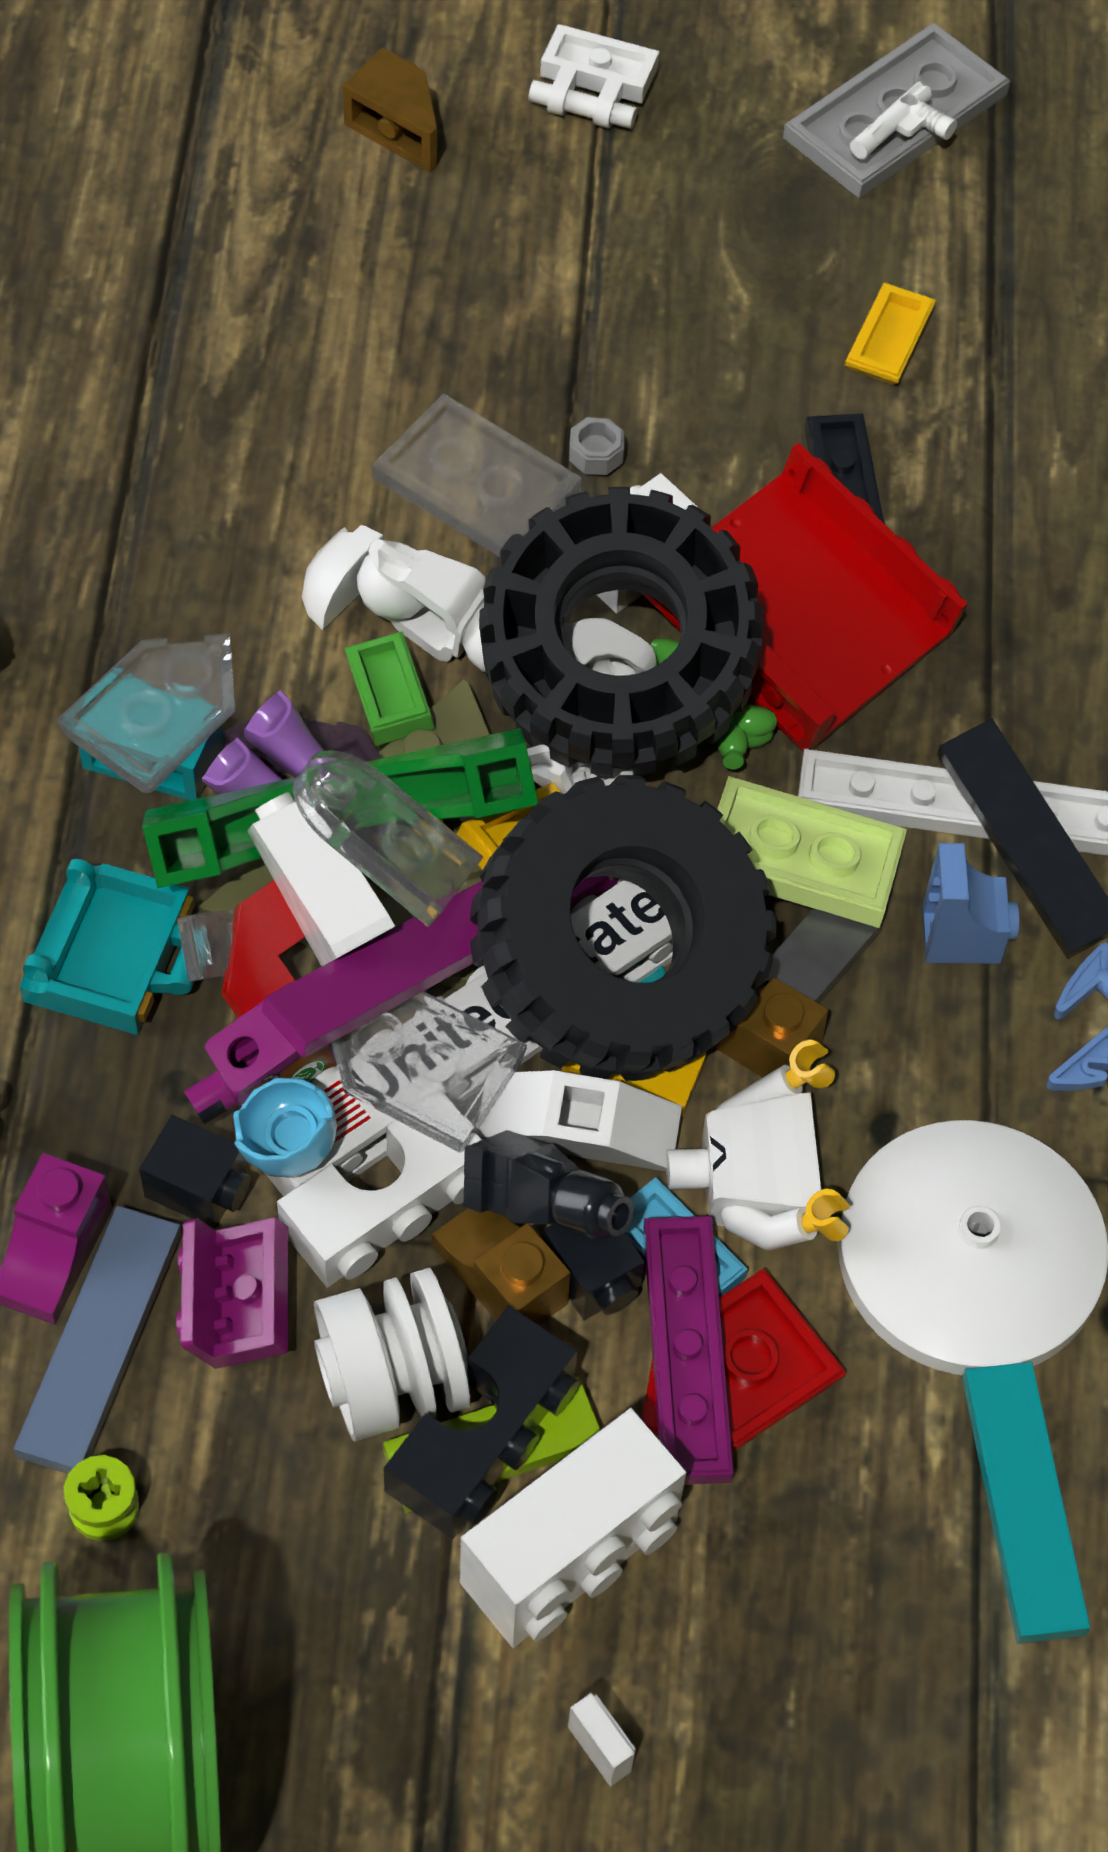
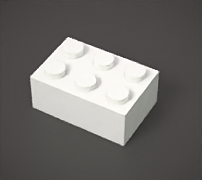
[460,1408,686,1648]

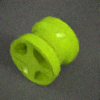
[64,1455,140,1542]

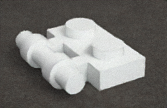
[528,24,659,129]

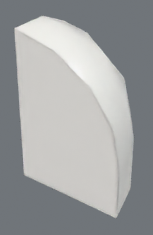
[302,525,383,630]

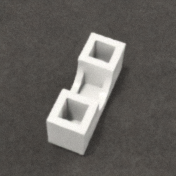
[277,1091,481,1288]

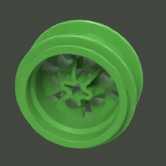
[9,1552,221,1852]

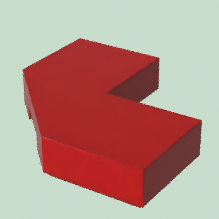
[221,880,305,1018]

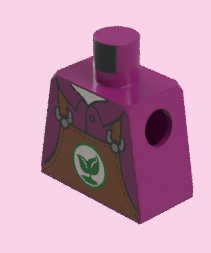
[184,982,340,1125]

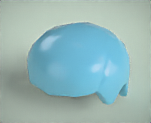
[233,1078,337,1178]

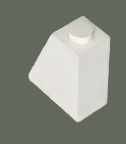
[247,792,395,967]

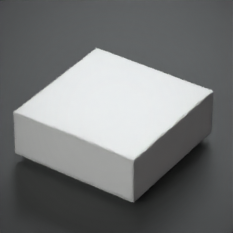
[568,1693,635,1787]

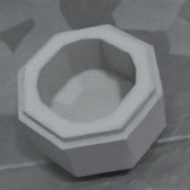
[569,417,624,475]

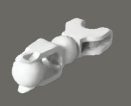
[357,539,657,676]

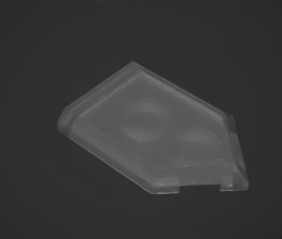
[57,633,236,793]
[330,991,527,1153]

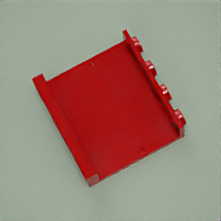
[642,442,968,752]

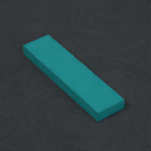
[962,1362,1091,1644]

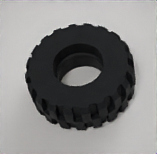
[479,487,763,777]
[470,775,776,1081]

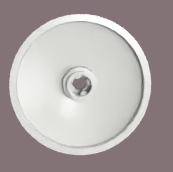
[838,1120,1108,1375]

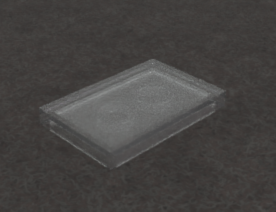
[372,393,582,557]

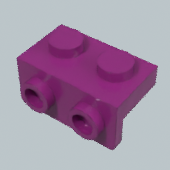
[176,1217,288,1369]

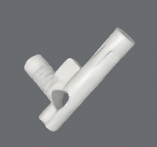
[850,81,957,159]

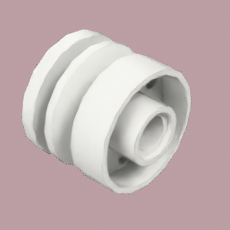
[314,1268,470,1441]

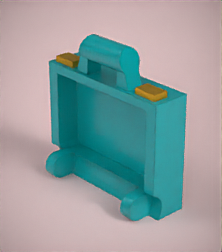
[19,859,208,1035]

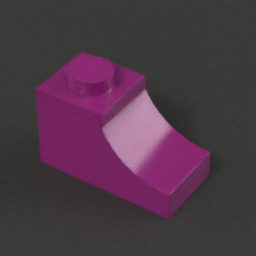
[0,1153,112,1325]

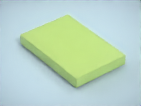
[717,776,907,928]

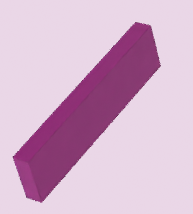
[643,1216,733,1485]

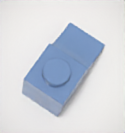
[921,843,1019,964]

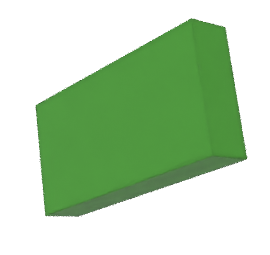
[344,631,435,746]

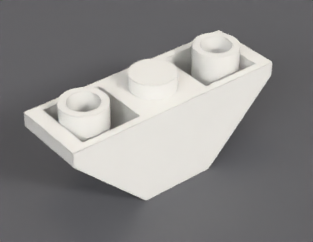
[477,1070,682,1172]

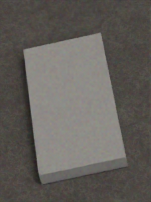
[783,23,1010,199]

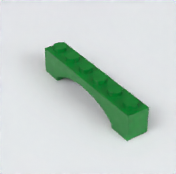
[142,728,538,888]

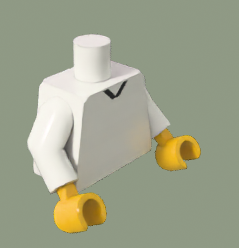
[666,1040,850,1251]

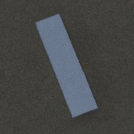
[13,1206,182,1474]

